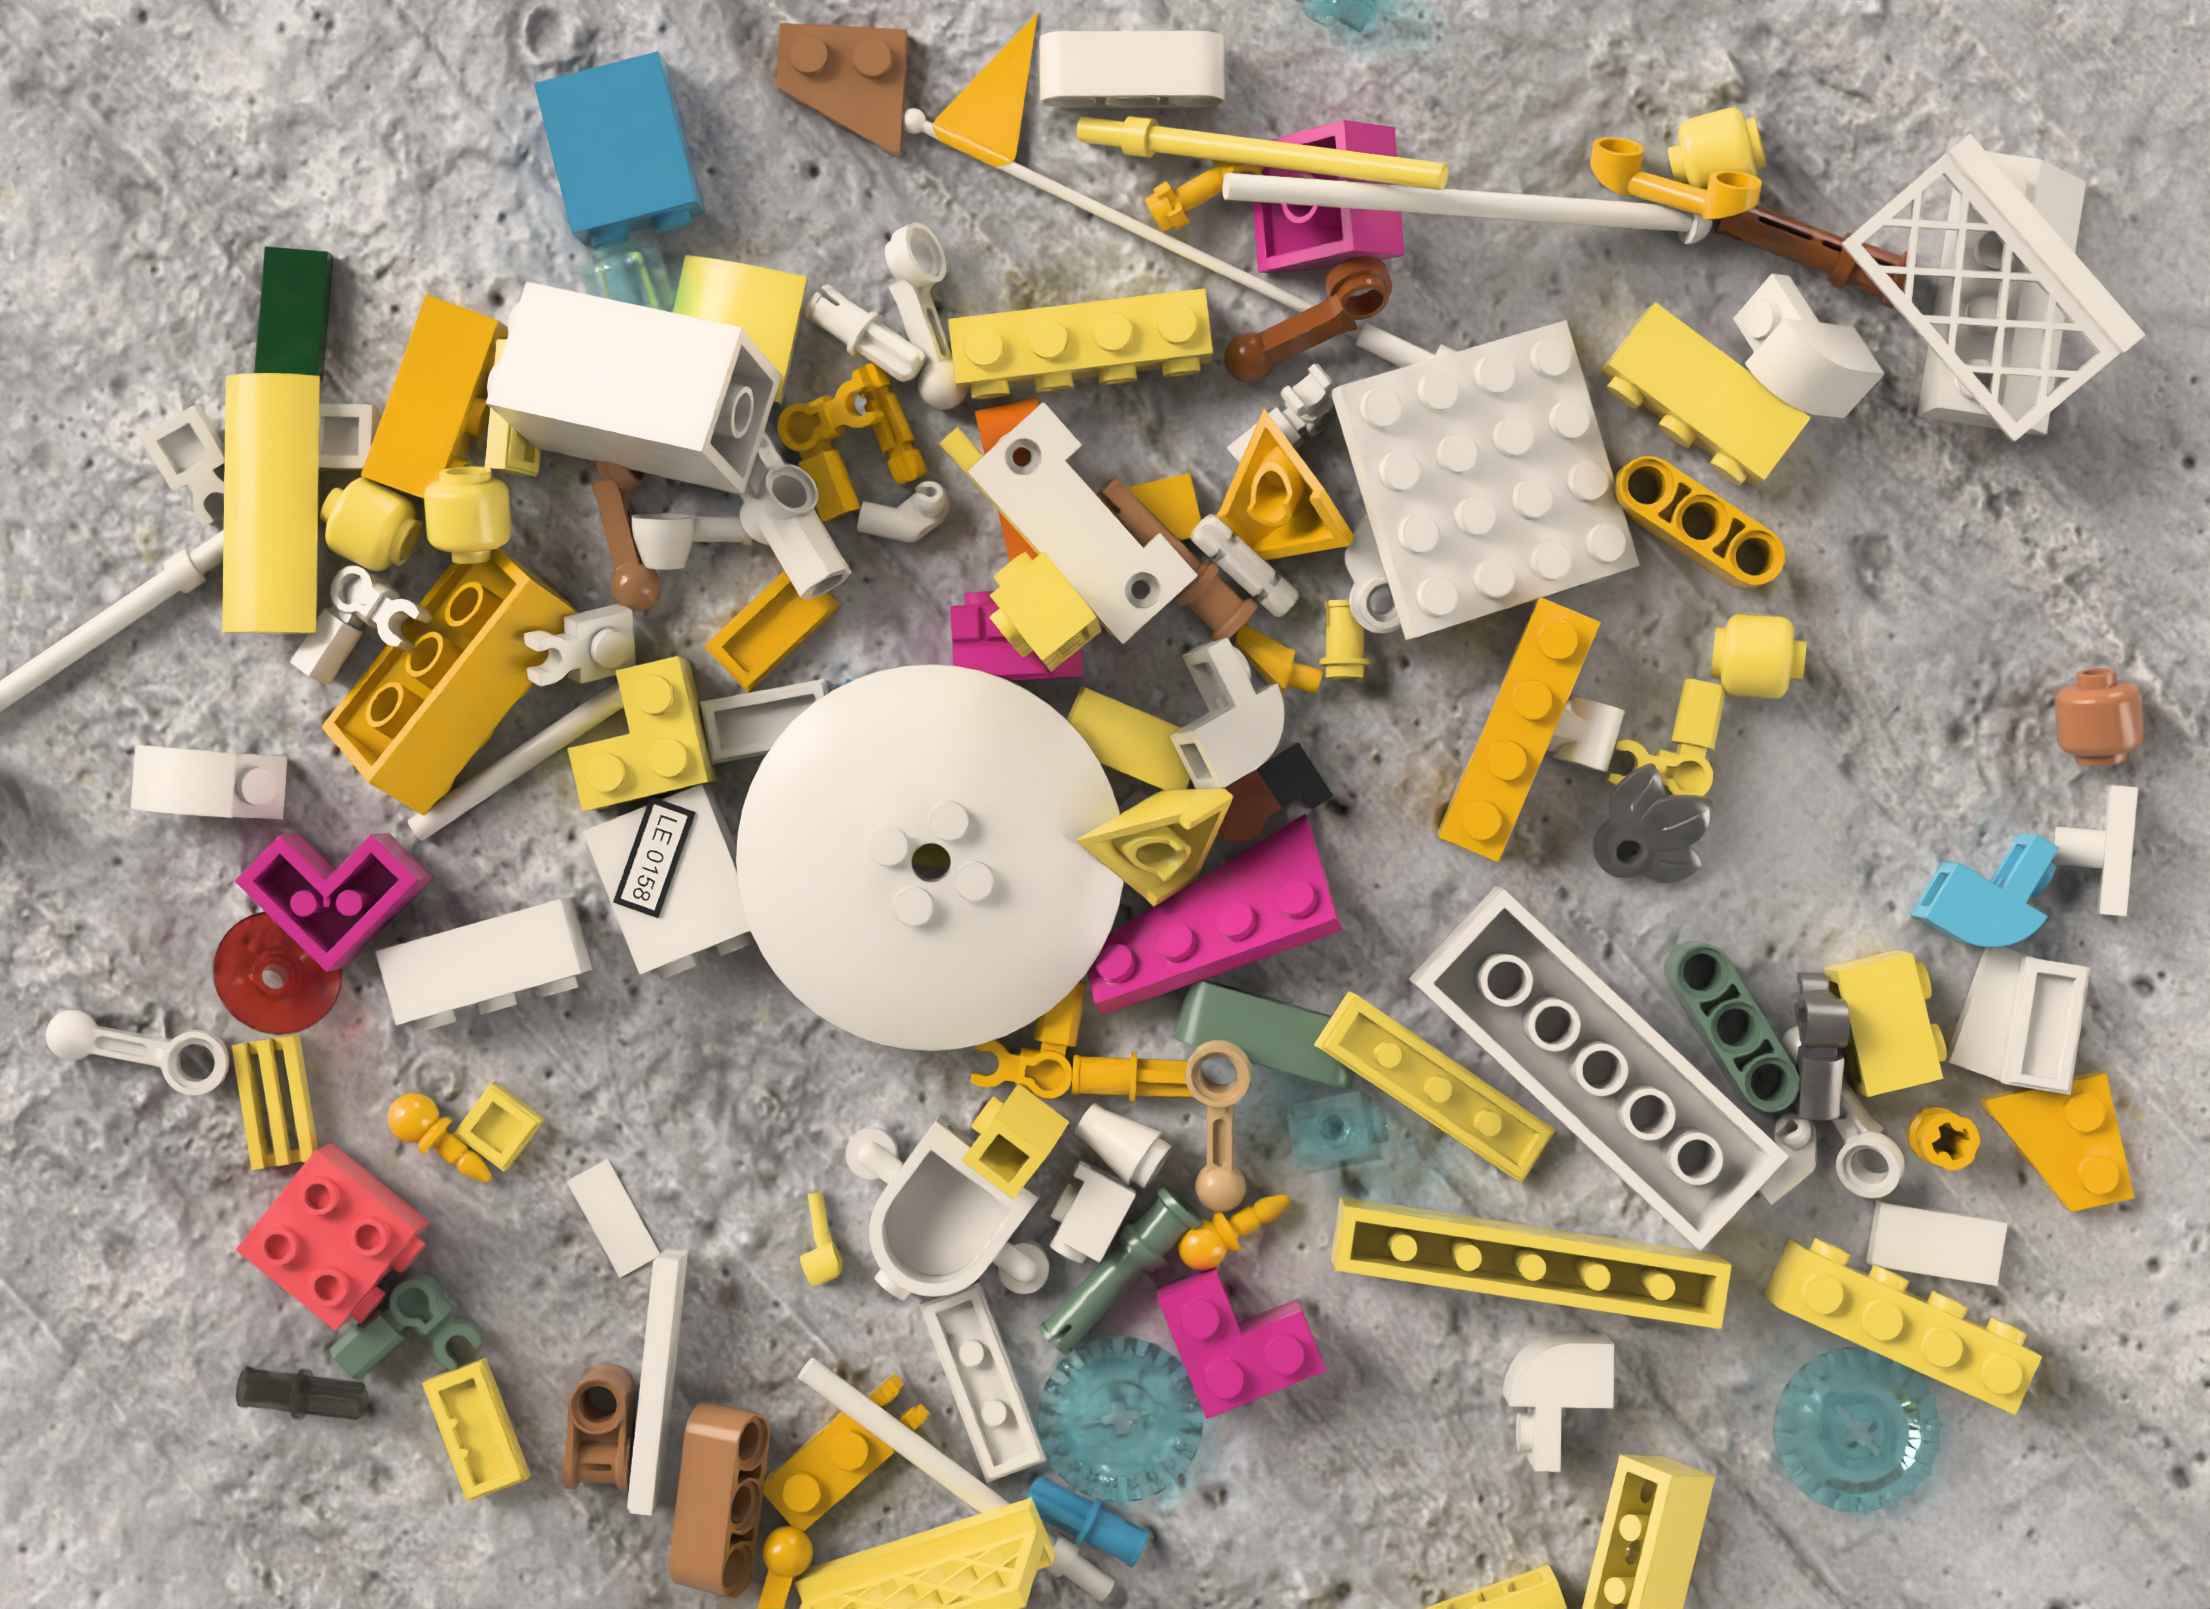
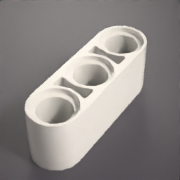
[1040,31,1225,108]

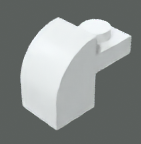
[1733,273,1885,418]
[1169,638,1285,789]
[131,745,288,820]
[1503,1332,1615,1472]

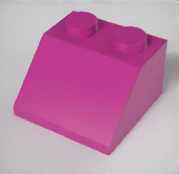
[1253,120,1404,273]

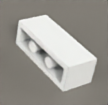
[375,897,593,1032]

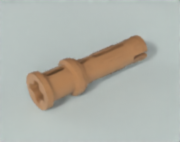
[1096,475,1258,641]

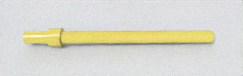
[1077,116,1448,190]

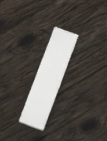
[627,1248,688,1516]

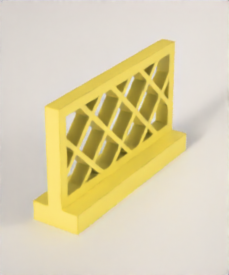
[794,1498,1055,1609]

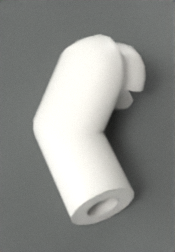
[857,481,950,543]
[1757,1112,1817,1206]

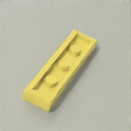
[1314,991,1556,1183]

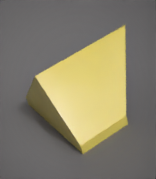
[1075,788,1234,907]

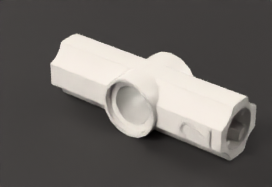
[740,427,852,601]

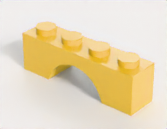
[1437,597,1601,862]

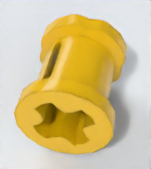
[1906,1106,1980,1171]

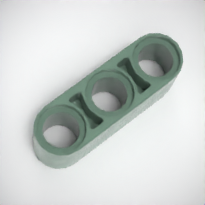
[1664,941,1800,1112]
[1173,979,1355,1089]

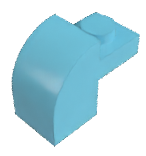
[1910,833,2060,947]

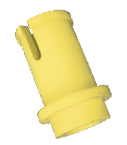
[1319,600,1370,680]

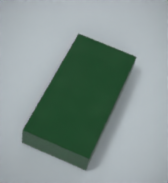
[254,246,334,381]

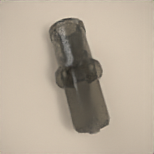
[236,1366,369,1420]

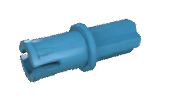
[1025,1477,1150,1568]

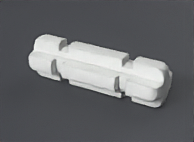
[1190,514,1299,617]

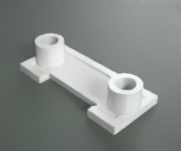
[967,402,1198,644]

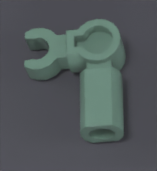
[330,1271,485,1380]

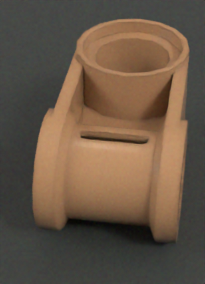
[563,1363,636,1492]

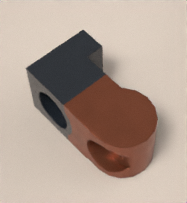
[1217,742,1333,842]

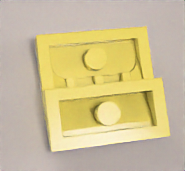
[673,255,809,405]

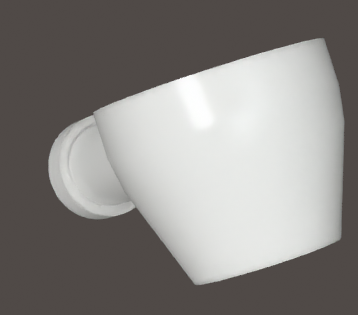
[632,513,753,570]

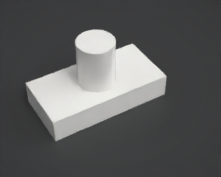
[2052,785,2138,917]

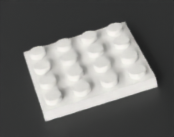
[1330,320,1640,640]

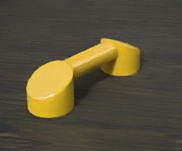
[1590,137,1762,220]

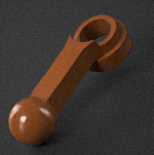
[1224,256,1392,383]

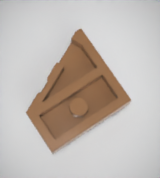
[776,23,909,157]

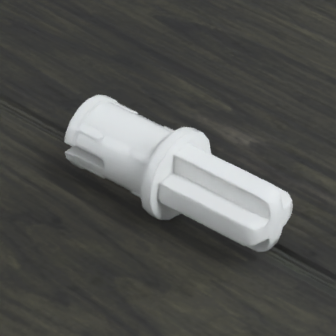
[805,284,925,382]

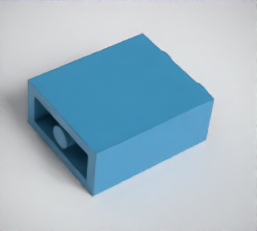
[534,51,705,249]

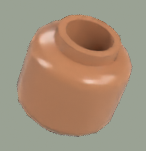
[2054,668,2144,766]

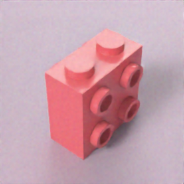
[235,1142,430,1331]

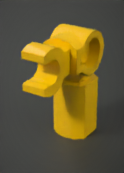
[777,379,885,524]
[970,981,1087,1099]

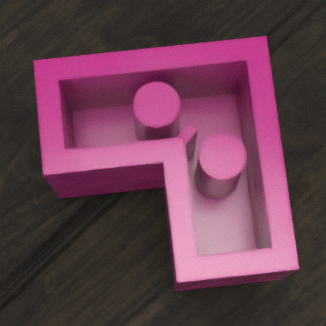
[235,833,435,972]
[1157,1267,1326,1419]

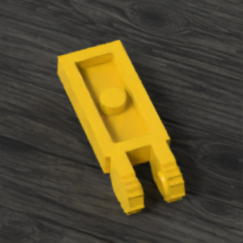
[763,1374,930,1531]

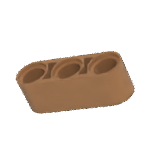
[669,1401,770,1598]

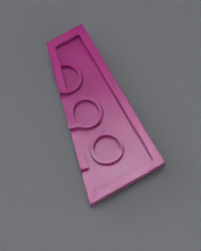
[1087,814,1343,1015]

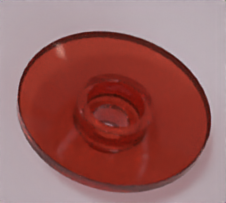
[212,912,342,1035]

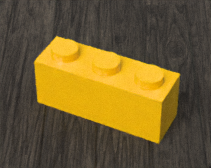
[360,294,509,499]

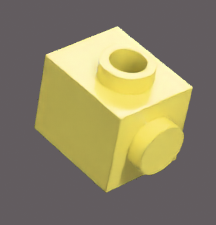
[961,1083,1069,1199]

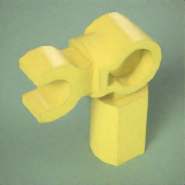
[1605,678,1726,796]

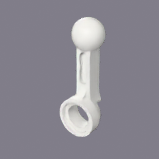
[885,222,968,410]
[46,1010,230,1095]
[1780,1026,1905,1198]

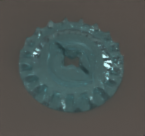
[1038,1335,1203,1502]
[1773,1347,1942,1515]

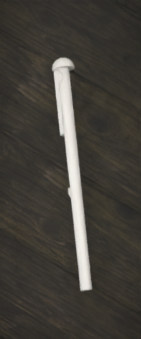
[1223,173,1713,244]

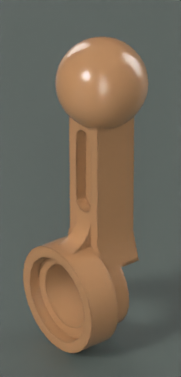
[591,460,661,612]

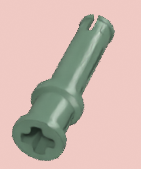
[1038,1184,1204,1355]

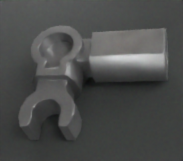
[1793,972,1850,1121]

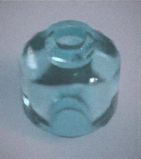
[581,237,673,311]

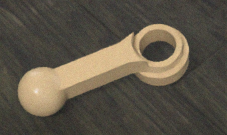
[1185,1040,1252,1212]

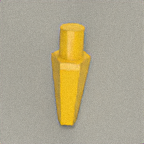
[1234,625,1323,696]

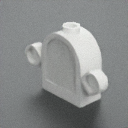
[846,1115,1050,1301]

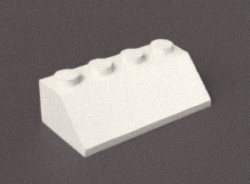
[1917,151,2086,436]

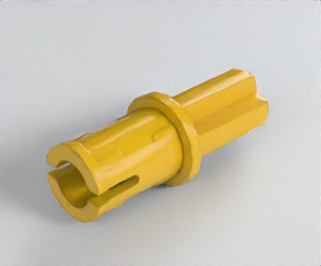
[1072,1052,1194,1103]

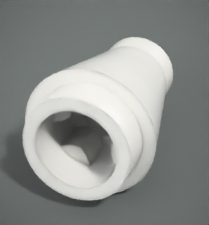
[1074,1103,1173,1189]

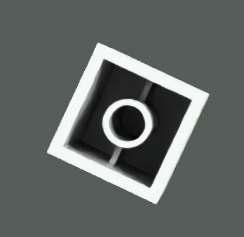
[486,282,782,495]

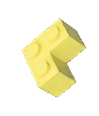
[567,656,718,811]

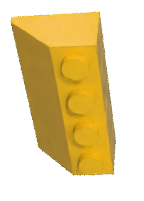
[321,547,579,816]

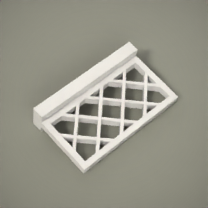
[1840,134,2145,442]

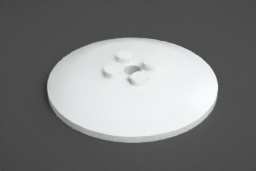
[736,664,1123,1051]

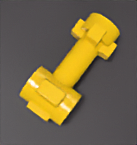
[1144,160,1265,233]

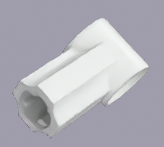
[1546,696,1625,773]

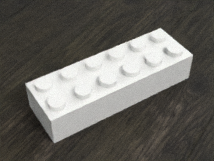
[1409,886,1789,1251]

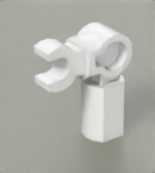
[1227,364,1338,464]
[290,566,432,685]

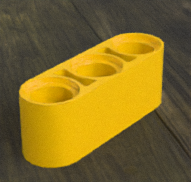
[1614,456,1785,589]

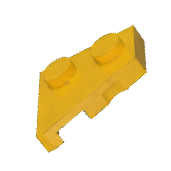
[1979,1071,2134,1212]

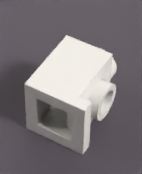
[1049,1157,1136,1264]

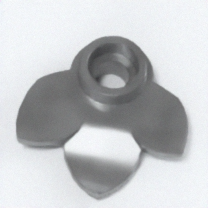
[1593,763,1714,883]

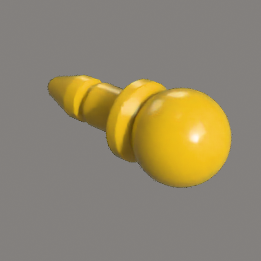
[388,1092,492,1183]
[1177,1194,1290,1271]

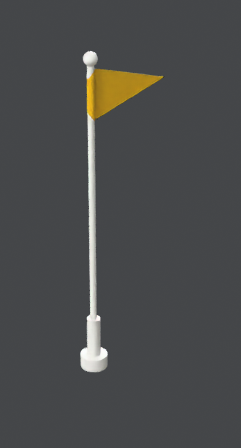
[902,12,1458,368]

